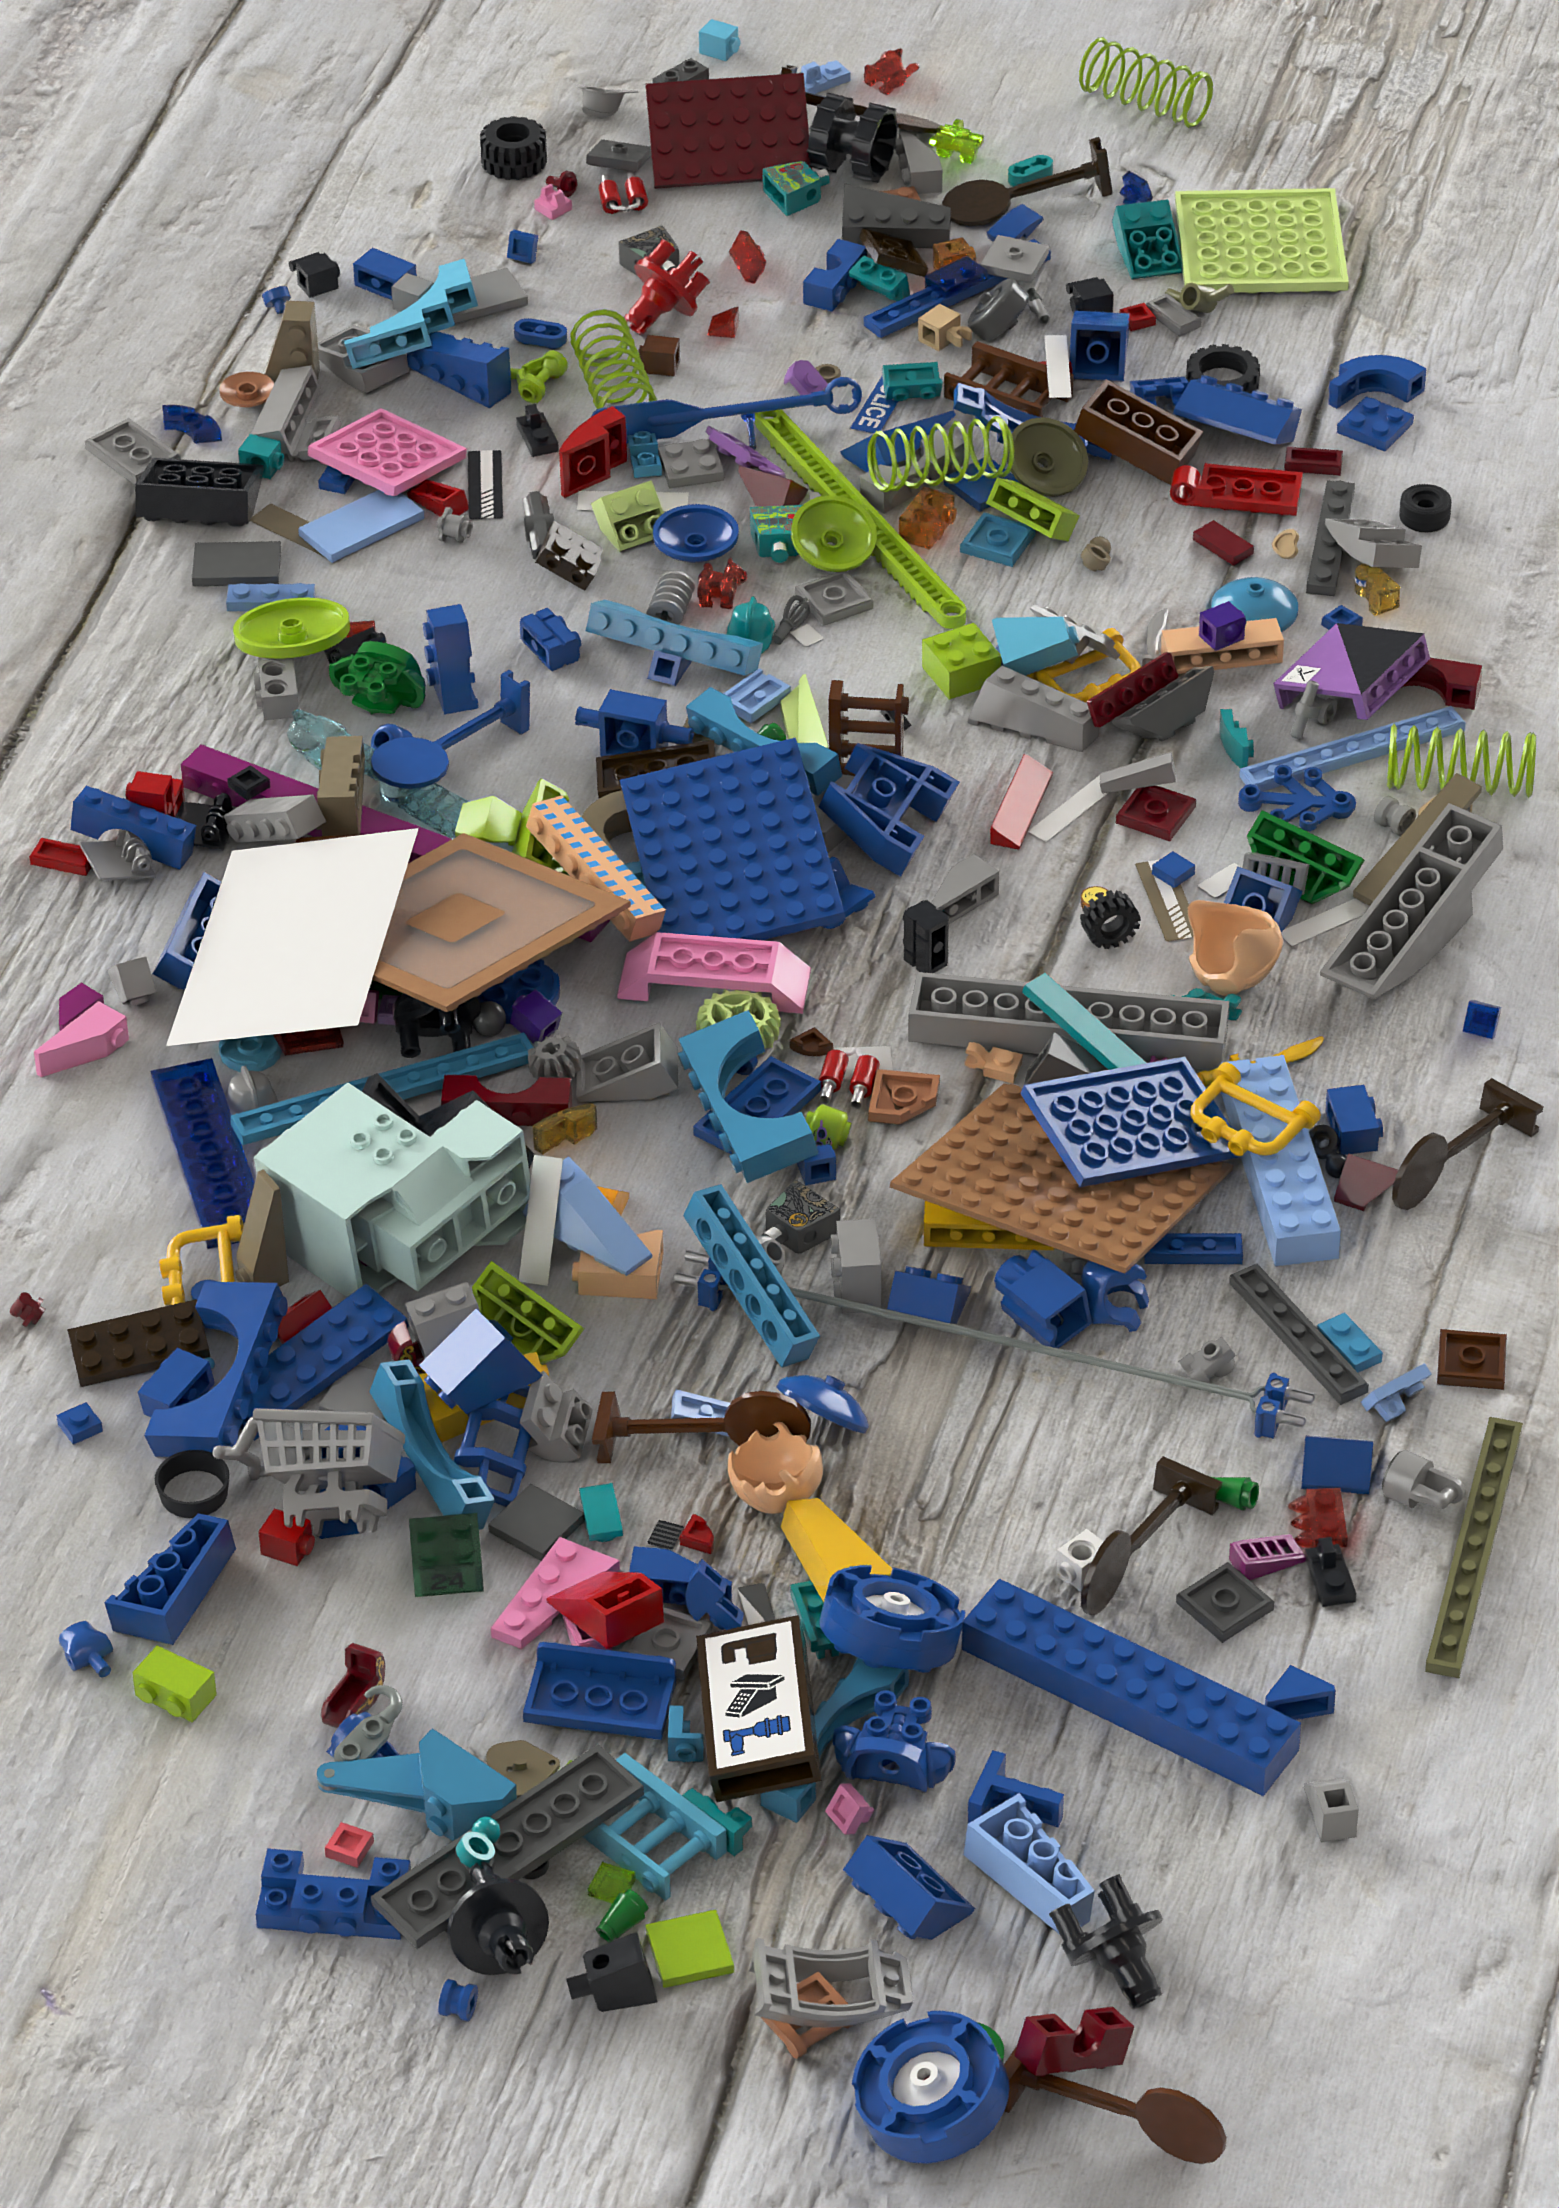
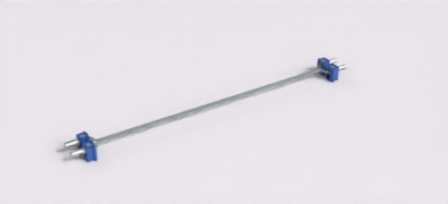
[674,1250,1315,1439]

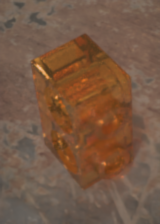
[899,487,957,550]

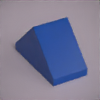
[1265,1665,1336,1720]

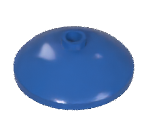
[653,504,739,563]
[776,1375,869,1433]

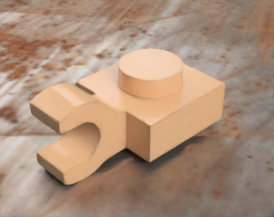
[965,1042,1023,1084]

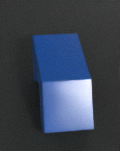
[647,651,692,686]

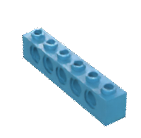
[683,1184,820,1368]

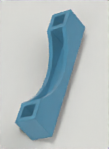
[586,599,763,676]
[686,687,842,796]
[369,1359,495,1533]
[760,1658,909,1823]

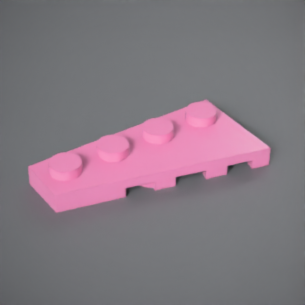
[491,1537,620,1649]

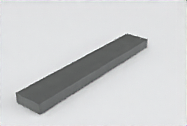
[1229,1263,1369,1405]

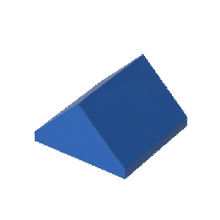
[1301,1435,1373,1495]

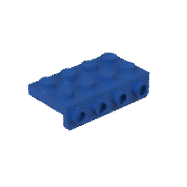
[523,1642,676,1740]

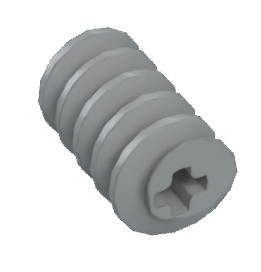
[646,571,695,625]

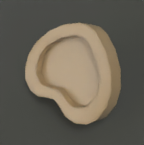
[1272,529,1299,559]

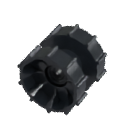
[807,92,899,183]

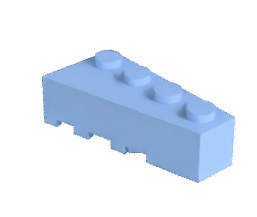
[963,1793,1095,1933]

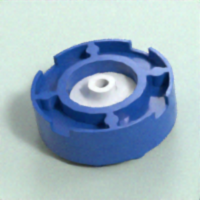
[819,1565,965,1673]
[852,2011,1009,2163]

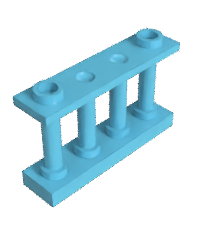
[583,1753,727,1901]

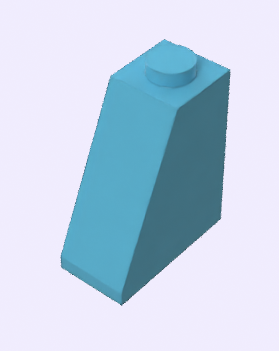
[992,617,1080,676]

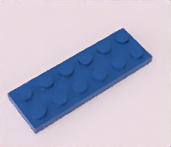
[240,1284,409,1441]

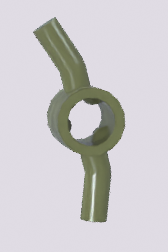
[1165,283,1234,313]

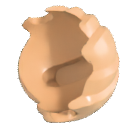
[727,1422,823,1514]

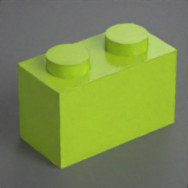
[132,1645,217,1723]

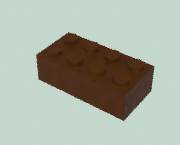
[1074,379,1203,485]

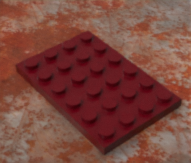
[645,73,812,189]

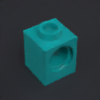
[238,434,284,479]

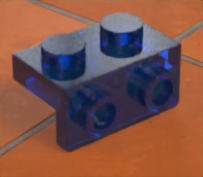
[925,256,988,299]

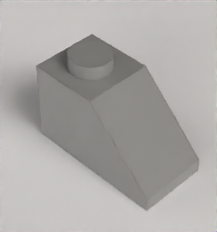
[107,956,156,1006]

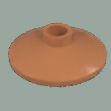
[219,372,274,407]

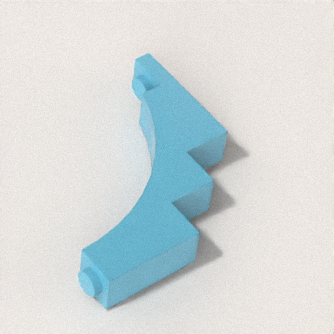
[344,258,478,369]

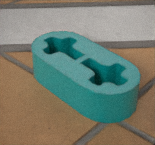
[1008,155,1053,187]

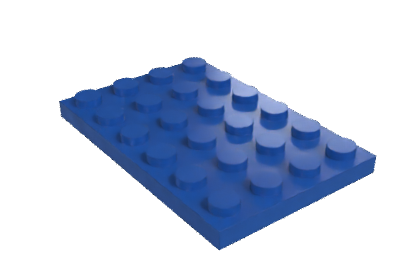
[1020,1056,1242,1187]

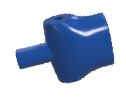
[59,1621,113,1677]

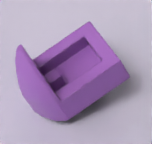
[784,360,828,395]

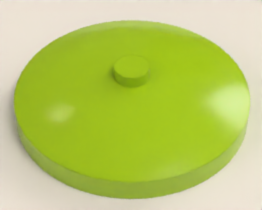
[233,597,350,659]

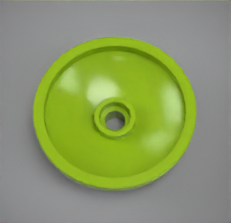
[791,495,877,572]

